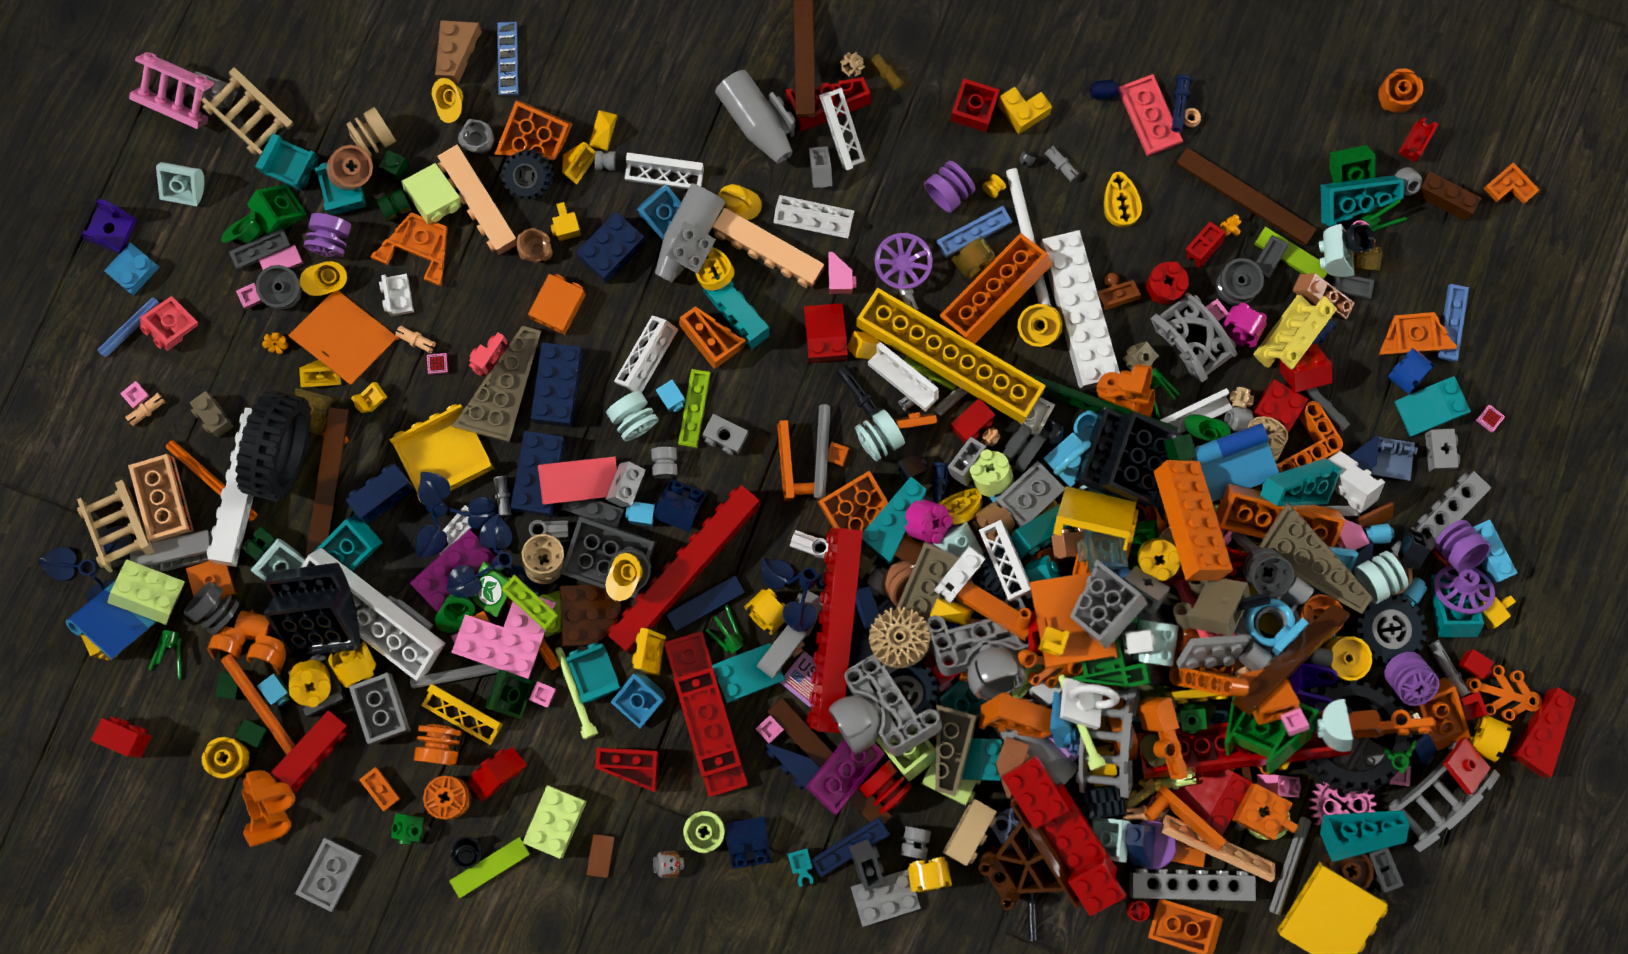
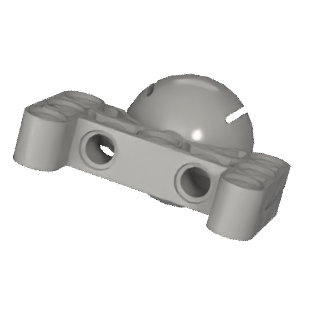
[927,597,1029,700]
[829,654,942,756]

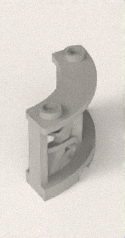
[1151,292,1238,382]

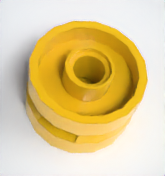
[1018,304,1063,347]
[1321,636,1372,681]

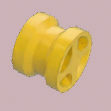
[982,174,1006,198]

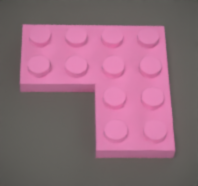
[451,597,556,679]

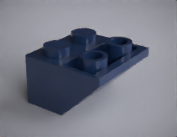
[653,479,707,532]
[724,817,772,869]

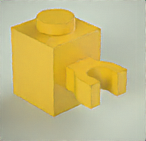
[550,202,581,241]
[1479,595,1516,630]

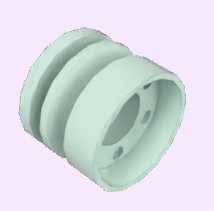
[606,391,659,441]
[855,409,905,462]
[1354,551,1409,604]

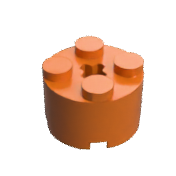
[1378,68,1423,113]

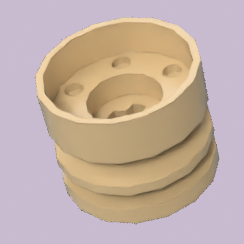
[347,107,396,157]
[1247,416,1288,463]
[522,534,564,584]

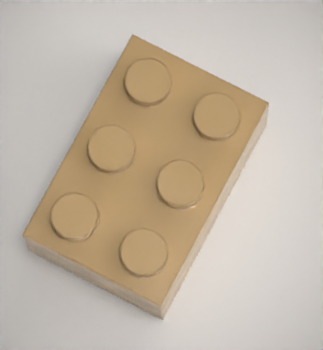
[942,799,997,866]

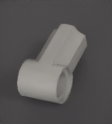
[529,520,569,539]

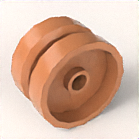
[326,145,373,191]
[882,560,915,607]

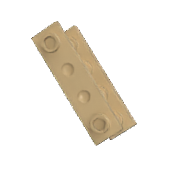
[201,67,293,156]
[77,480,155,573]

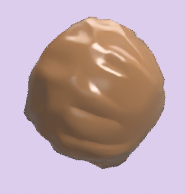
[516,228,553,263]

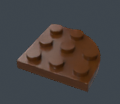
[559,585,621,647]

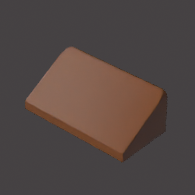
[1353,502,1394,529]
[587,834,615,878]

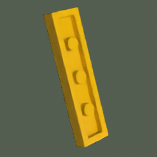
[421,684,503,745]

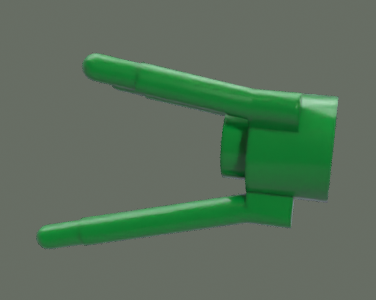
[1359,199,1407,232]
[1150,368,1180,419]
[706,604,744,654]
[148,630,182,680]
[1383,740,1417,773]

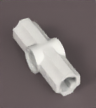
[790,530,828,559]

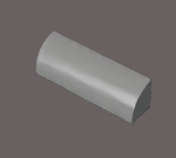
[130,530,212,572]

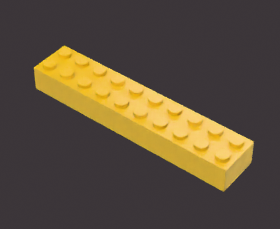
[856,288,1046,424]

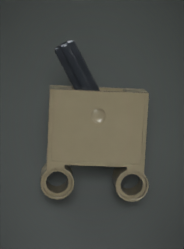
[1173,578,1271,636]

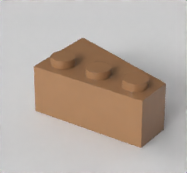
[435,21,482,84]

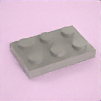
[995,461,1065,527]
[1176,634,1249,669]
[295,838,362,912]
[851,869,921,927]

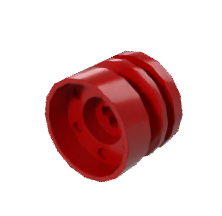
[858,760,913,814]

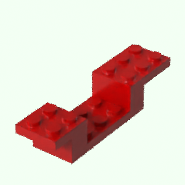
[664,631,748,797]
[1001,756,1126,916]

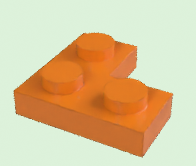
[1483,162,1539,204]

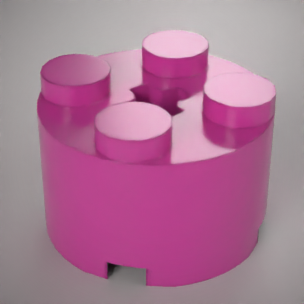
[1222,303,1267,347]
[905,499,953,544]

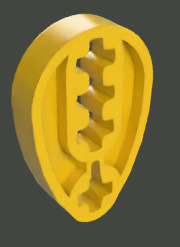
[1104,172,1142,228]
[695,247,734,290]
[938,488,983,524]

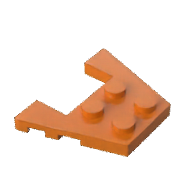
[371,212,448,287]

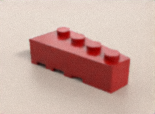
[786,77,871,132]
[1508,687,1575,778]
[272,711,348,794]

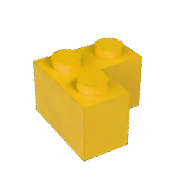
[997,87,1052,135]

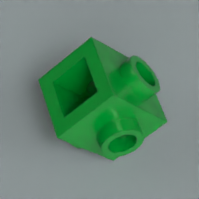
[1176,703,1207,733]
[391,813,424,845]

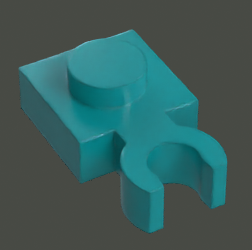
[788,848,813,887]

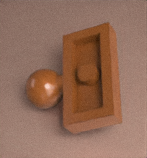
[1097,273,1141,310]

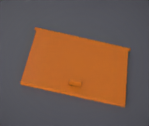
[288,290,399,385]
[1029,572,1118,667]

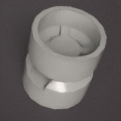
[651,447,678,478]
[900,826,931,860]

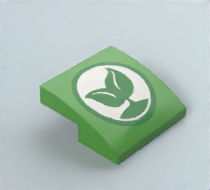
[469,561,510,617]

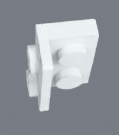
[379,274,414,317]

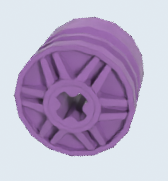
[924,161,975,213]
[303,213,351,258]
[1434,520,1491,573]
[1384,652,1439,706]

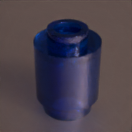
[1090,79,1118,100]

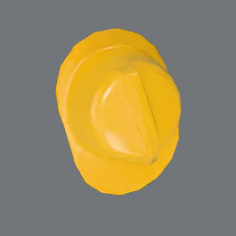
[432,78,463,123]
[718,184,762,220]
[300,261,347,296]
[606,553,643,601]

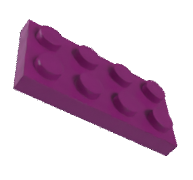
[410,529,495,612]
[806,739,885,814]

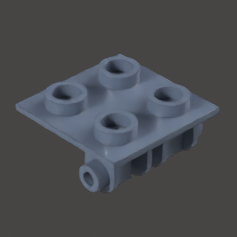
[1371,437,1417,481]

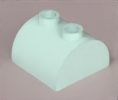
[156,162,204,206]
[1319,224,1354,277]
[933,522,984,557]
[251,538,306,581]
[1133,620,1179,666]
[1316,699,1353,752]
[1091,818,1130,862]

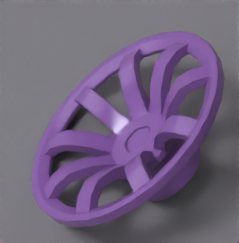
[875,233,933,290]
[1434,565,1495,614]

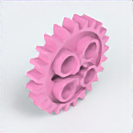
[1309,781,1377,825]

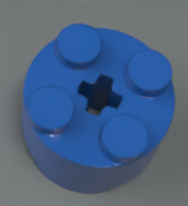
[1388,348,1435,395]

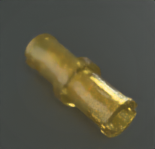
[870,54,903,90]

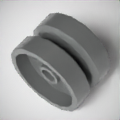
[1216,258,1264,306]
[255,265,303,310]
[1002,423,1047,474]

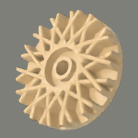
[869,607,930,668]

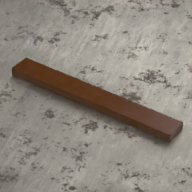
[794,0,815,118]
[1176,148,1316,246]
[305,407,350,559]
[1233,603,1350,715]
[767,698,892,824]

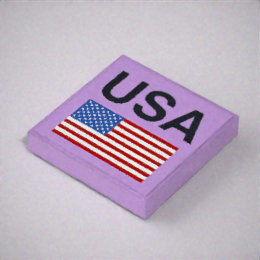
[780,651,816,707]

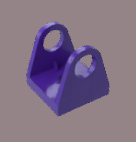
[82,199,137,254]
[1290,662,1338,711]

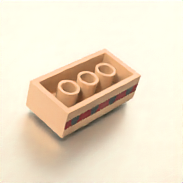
[128,454,194,543]

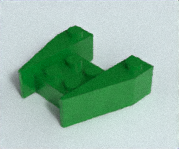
[1073,616,1151,687]
[1225,696,1319,774]

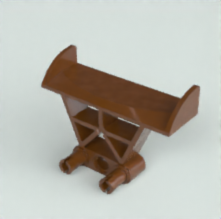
[979,797,1082,910]

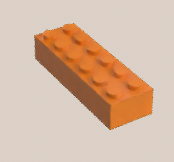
[940,233,1053,344]
[1154,460,1233,581]
[1216,483,1346,547]

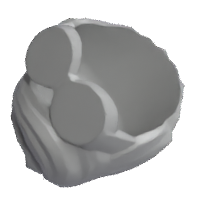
[458,119,494,154]

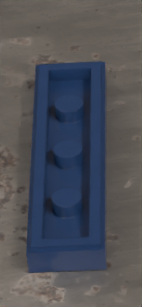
[666,576,745,632]
[811,817,890,877]

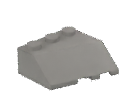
[1070,559,1147,649]

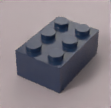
[576,212,646,284]
[346,464,416,524]

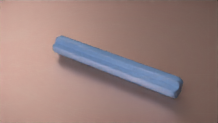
[98,297,160,357]

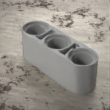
[757,625,808,679]

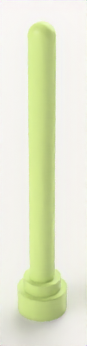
[555,647,598,739]
[1058,674,1106,770]

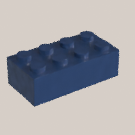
[531,343,583,428]
[510,431,566,517]

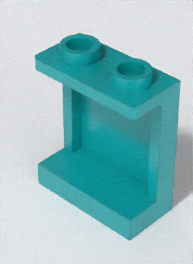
[255,133,318,191]
[315,163,367,216]
[566,642,621,704]

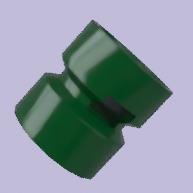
[377,189,413,222]
[241,526,277,561]

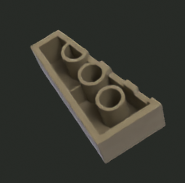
[935,705,978,796]

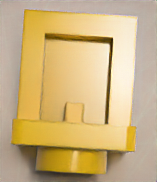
[351,382,388,413]

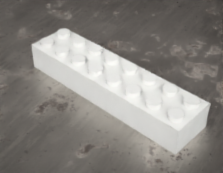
[1040,230,1120,391]
[302,548,446,681]

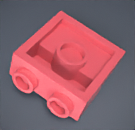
[140,296,198,351]
[469,332,509,377]

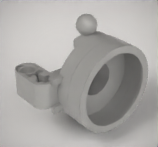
[1235,576,1314,671]

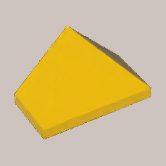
[589,110,617,151]
[562,142,595,184]
[299,360,341,387]
[930,598,974,626]

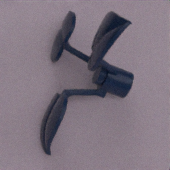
[416,472,498,558]
[446,514,540,598]
[38,525,133,602]
[760,557,824,632]

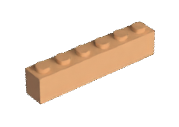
[438,145,517,255]
[713,207,824,288]

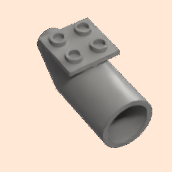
[715,70,795,164]
[655,183,726,283]
[989,727,1079,785]

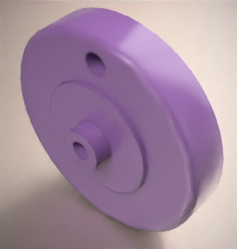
[1139,820,1177,870]

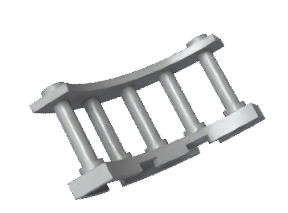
[1076,682,1140,798]
[1388,741,1500,852]

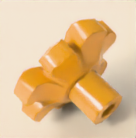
[1220,214,1241,236]
[262,333,288,354]

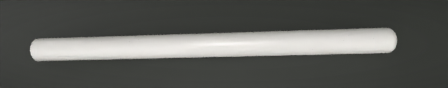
[1006,168,1051,327]

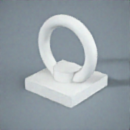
[1060,678,1119,730]

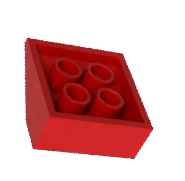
[1171,769,1252,835]

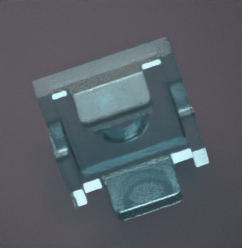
[1077,529,1128,573]

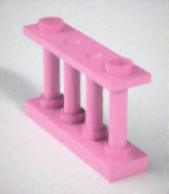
[129,52,215,129]

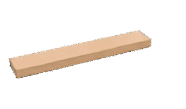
[1162,814,1275,882]

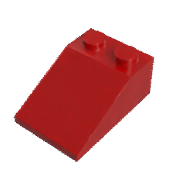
[804,303,848,363]

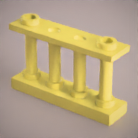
[1253,295,1337,370]

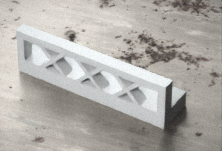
[819,88,865,170]
[625,153,704,189]
[773,195,854,238]
[614,316,678,393]
[868,342,939,412]
[1160,388,1232,434]
[979,520,1032,601]

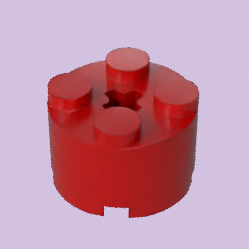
[1146,262,1189,305]

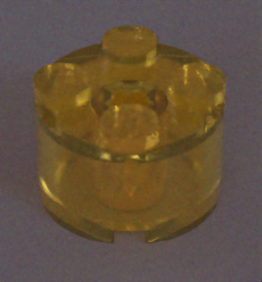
[951,235,996,279]

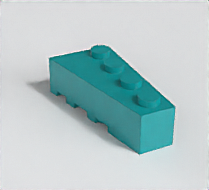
[862,477,926,565]
[1000,504,1077,561]

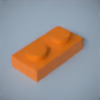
[359,767,401,812]

